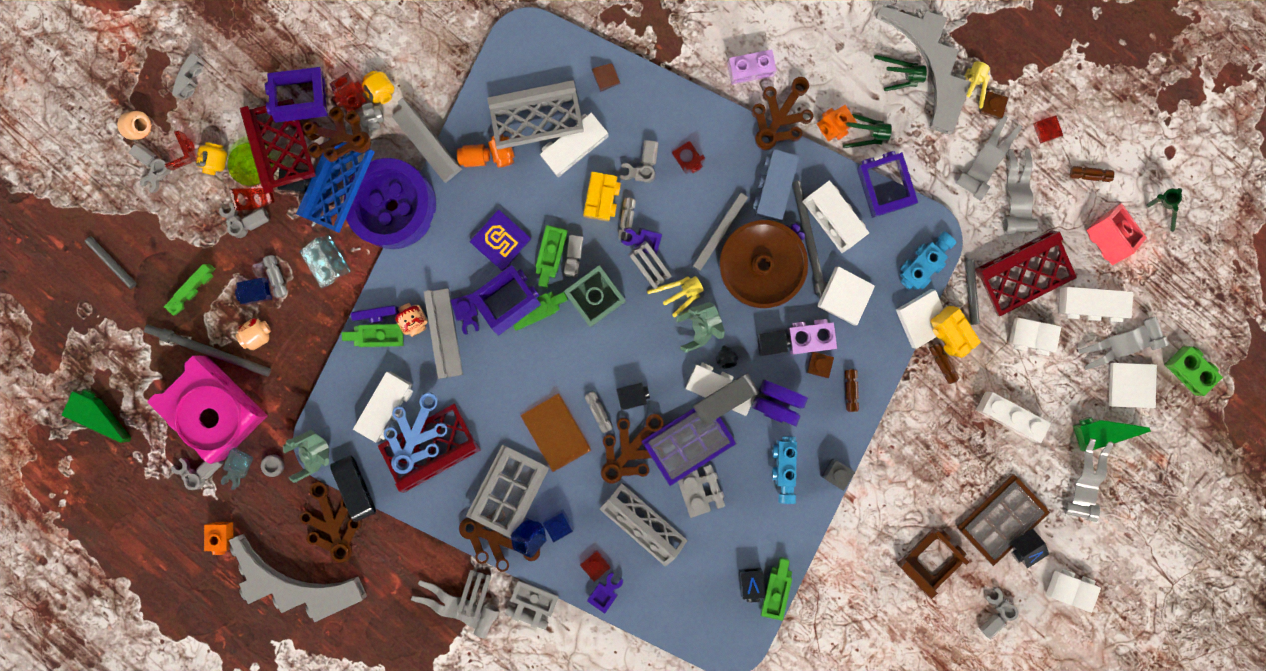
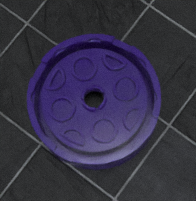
[343,158,436,249]

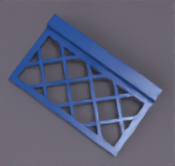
[296,139,375,233]

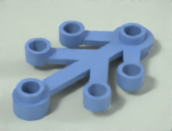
[384,392,447,474]

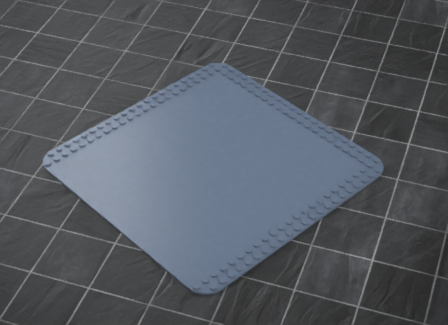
[293,7,963,671]

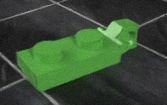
[536,225,568,288]
[164,264,215,316]
[508,292,568,331]
[342,324,404,347]
[760,557,792,621]

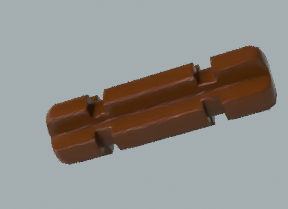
[1070,166,1115,182]
[929,343,960,384]
[845,369,859,412]

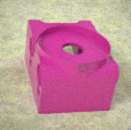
[147,356,268,464]

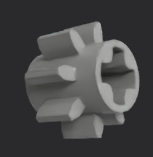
[358,102,384,131]

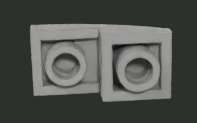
[172,53,206,101]

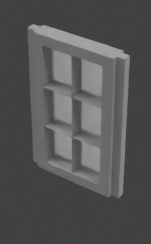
[466,445,549,540]

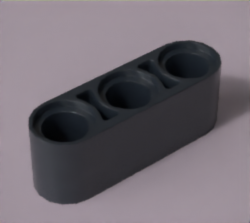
[330,455,376,522]

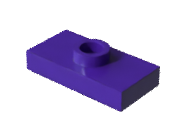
[351,305,399,323]

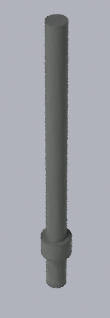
[792,181,827,310]
[144,324,271,377]

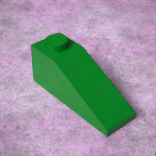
[61,389,131,443]
[1073,417,1151,451]

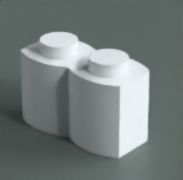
[1009,318,1061,356]
[1046,569,1101,613]

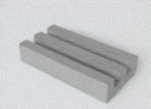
[628,241,672,289]
[457,570,491,619]

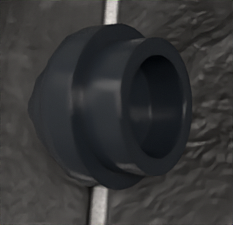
[716,345,738,369]

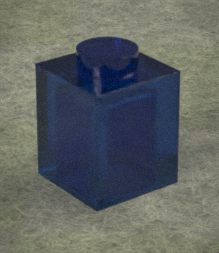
[235,278,272,305]
[543,509,574,543]
[510,518,547,558]

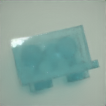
[299,235,351,289]

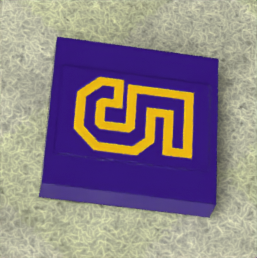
[470,209,531,271]

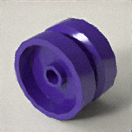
[751,379,808,427]

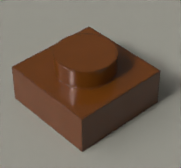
[980,91,1009,119]
[807,352,834,378]

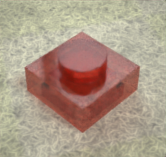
[1033,115,1063,144]
[580,550,611,582]

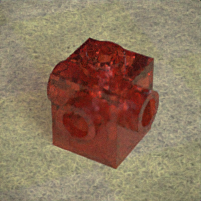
[330,72,366,112]

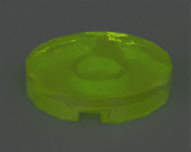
[227,142,272,187]

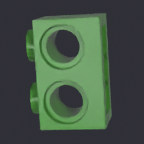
[1164,346,1223,396]

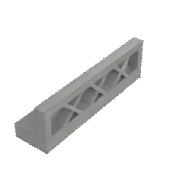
[392,98,462,183]
[693,193,748,271]
[424,289,464,379]
[600,483,688,567]

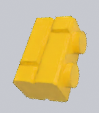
[583,172,621,222]
[931,306,981,358]

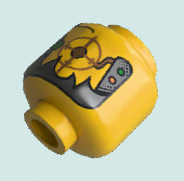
[362,71,394,104]
[196,142,228,175]

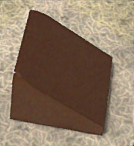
[592,63,620,92]

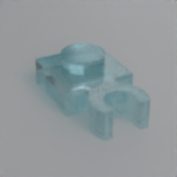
[221,448,254,490]

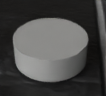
[261,455,285,477]

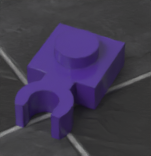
[621,228,662,255]
[450,294,480,335]
[587,571,623,614]

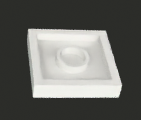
[818,267,875,325]
[896,289,943,349]
[1109,363,1157,408]

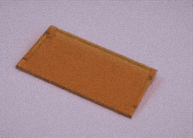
[520,393,591,472]

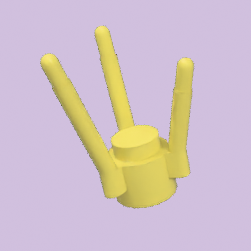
[964,61,990,109]
[647,276,704,317]

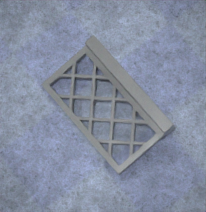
[487,80,584,150]

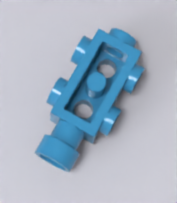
[899,231,957,290]
[772,436,797,504]

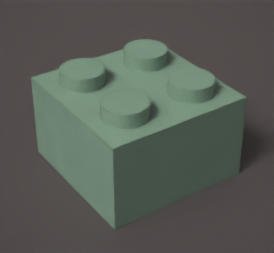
[564,265,626,328]

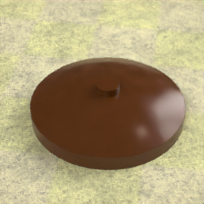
[719,220,808,309]

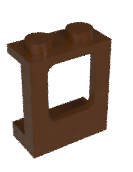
[897,528,969,599]

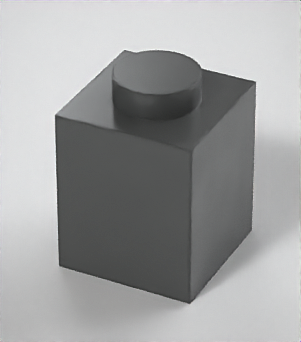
[821,458,855,491]

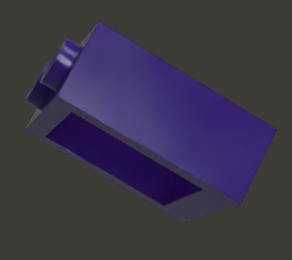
[264,67,328,123]
[857,151,918,218]
[469,265,541,336]

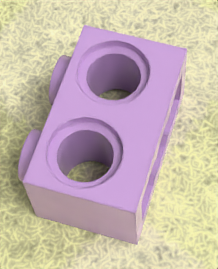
[727,49,777,85]
[787,319,837,354]

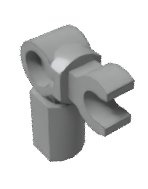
[620,140,659,183]
[129,142,172,193]
[219,203,271,238]
[564,235,583,278]
[171,458,224,490]
[979,587,1019,639]

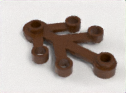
[751,77,814,150]
[302,107,371,162]
[601,414,664,484]
[299,481,362,563]
[459,509,540,572]

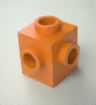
[817,105,857,142]

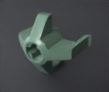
[676,302,725,353]
[283,430,329,483]

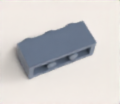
[753,149,799,222]

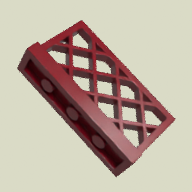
[240,98,316,194]
[975,230,1077,317]
[378,404,481,493]

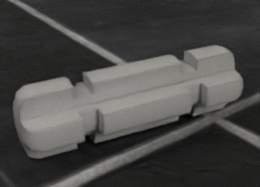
[618,198,636,240]
[263,255,288,298]
[585,391,613,433]

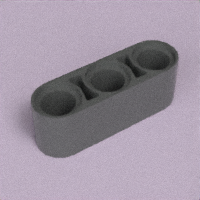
[693,373,759,425]

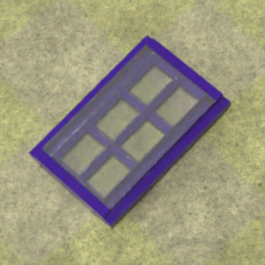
[641,408,736,486]

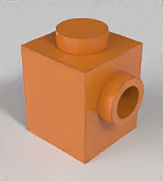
[204,522,233,555]

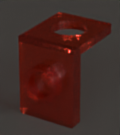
[164,130,196,171]
[672,141,705,174]
[230,184,275,211]

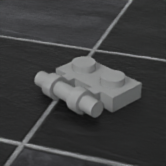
[678,464,725,518]
[505,579,559,630]

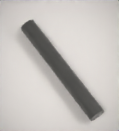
[85,236,137,289]
[965,259,980,325]

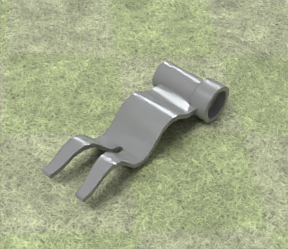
[956,115,1023,201]
[1003,149,1038,234]
[1078,316,1169,370]
[1064,439,1113,522]
[411,580,500,639]

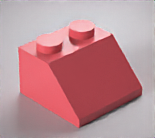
[1086,203,1147,265]

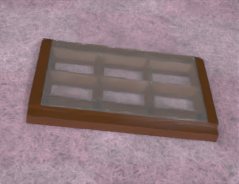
[956,474,1050,566]

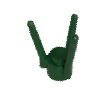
[874,55,927,91]
[843,114,892,148]
[1146,188,1182,232]

